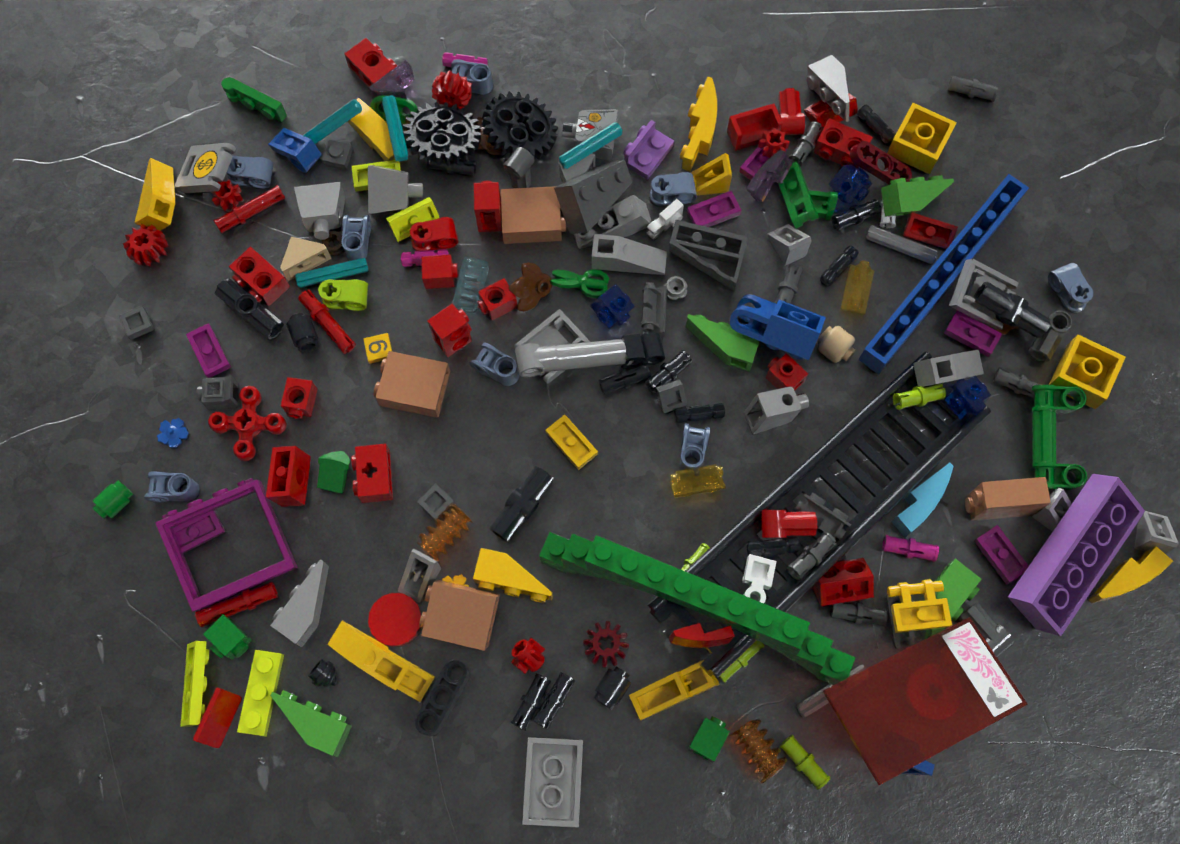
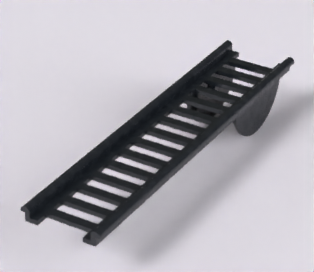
[647,352,991,678]

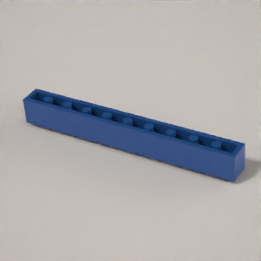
[858,174,1029,375]

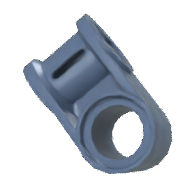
[451,59,493,95]
[226,156,273,189]
[649,172,697,206]
[341,215,371,261]
[1048,263,1093,313]
[470,343,519,386]
[679,423,710,476]
[144,471,200,502]

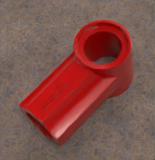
[778,88,805,135]
[762,510,817,538]

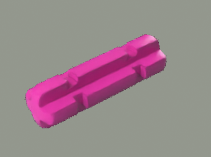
[442,52,488,67]
[401,249,449,267]

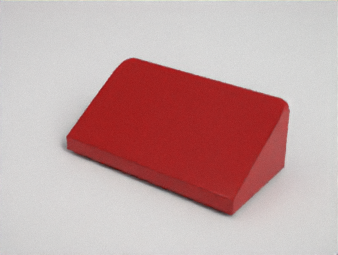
[804,93,858,130]
[903,213,958,249]
[193,687,242,748]

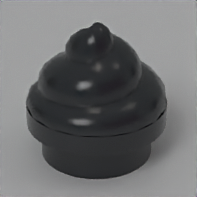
[308,659,337,687]

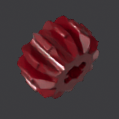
[583,621,629,668]

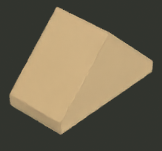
[280,237,332,282]

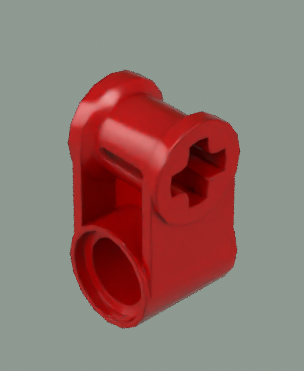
[410,217,459,251]

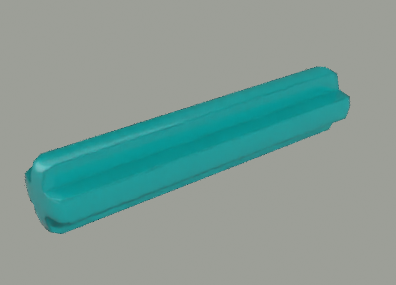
[382,95,408,162]
[303,99,363,144]
[559,122,623,169]
[295,258,368,288]

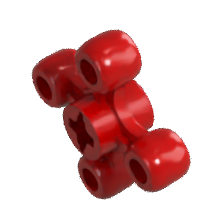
[208,386,287,461]

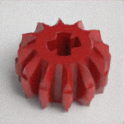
[432,70,472,109]
[123,223,169,266]

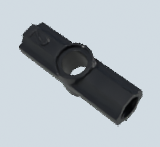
[214,278,284,340]
[974,281,1051,338]
[490,466,554,543]

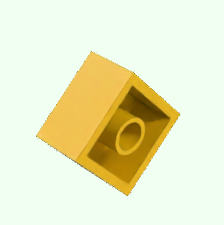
[887,103,957,174]
[1049,334,1126,409]

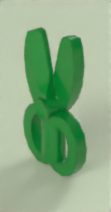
[550,269,609,299]

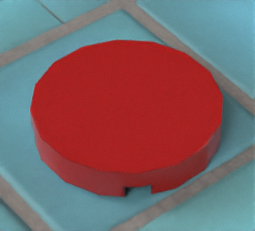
[368,593,422,647]

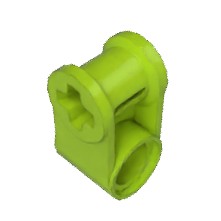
[318,279,368,311]

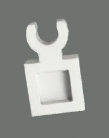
[647,199,684,240]
[742,554,776,603]

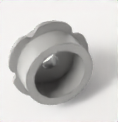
[664,276,688,300]

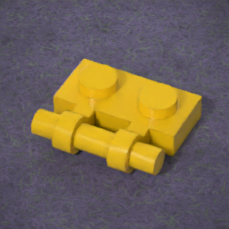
[887,579,952,633]

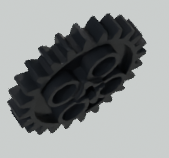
[481,91,558,160]
[403,102,481,166]

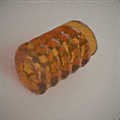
[416,503,473,563]
[729,719,787,784]

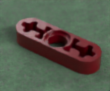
[850,141,912,185]

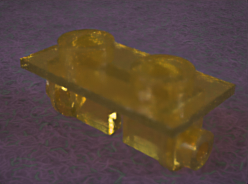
[841,261,874,315]
[670,464,726,497]

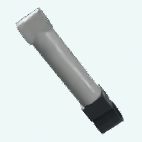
[515,333,665,377]

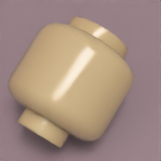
[817,326,856,363]

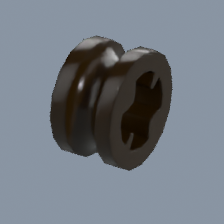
[322,231,344,256]

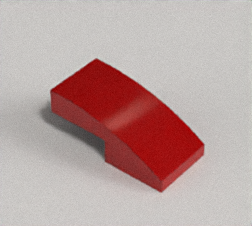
[669,623,735,648]

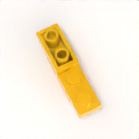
[680,77,717,172]
[328,620,435,702]

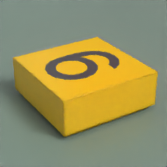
[363,333,393,364]

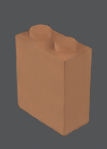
[501,186,566,244]
[374,351,451,418]
[965,477,1051,521]
[419,580,500,651]

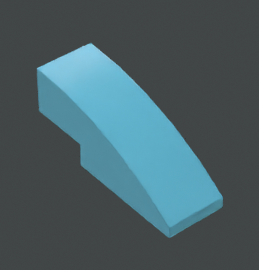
[892,463,954,538]

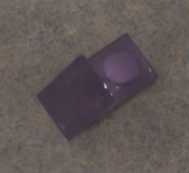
[369,60,415,104]

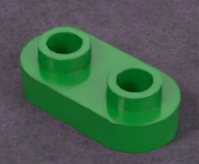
[370,95,417,124]

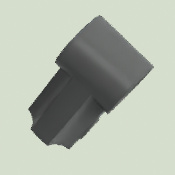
[503,147,535,188]
[1028,311,1072,362]
[958,603,1014,659]

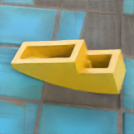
[348,98,395,161]
[1088,546,1173,603]
[629,660,720,720]

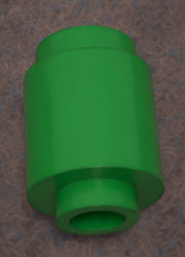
[92,480,134,519]

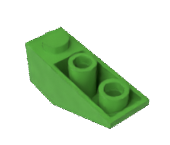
[881,175,954,217]
[686,314,759,372]
[924,558,982,644]
[271,690,352,757]

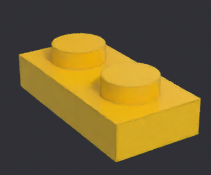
[545,414,598,470]

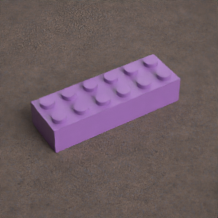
[1008,474,1145,637]

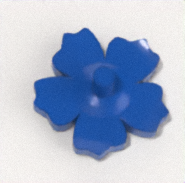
[157,418,189,448]

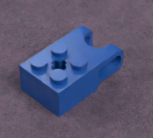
[730,294,826,360]

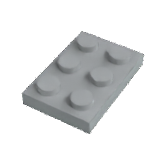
[522,737,583,828]

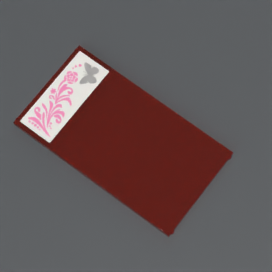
[823,617,1028,786]

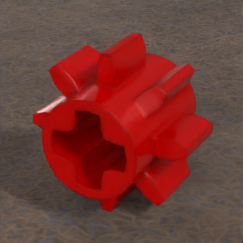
[758,128,790,160]
[211,179,243,211]
[511,638,545,674]

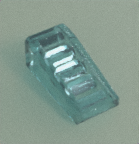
[453,256,489,313]

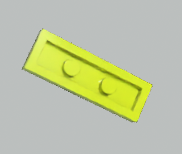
[180,641,209,727]
[237,650,284,737]

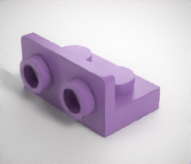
[623,120,674,180]

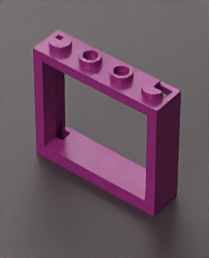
[155,478,298,612]

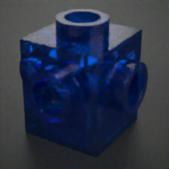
[829,164,873,203]
[590,284,635,328]
[945,375,991,420]

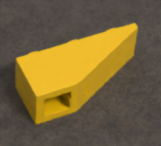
[135,158,175,231]
[473,548,553,603]

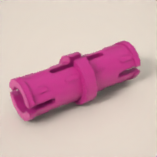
[882,535,939,562]

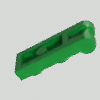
[221,77,287,122]
[775,161,819,229]

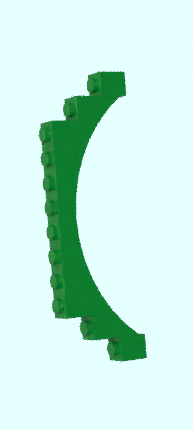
[539,532,856,688]

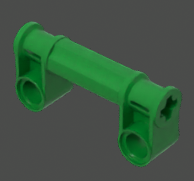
[1032,385,1087,490]

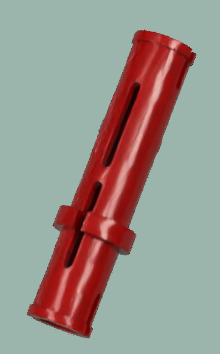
[213,185,285,234]
[298,290,356,354]
[195,582,278,628]

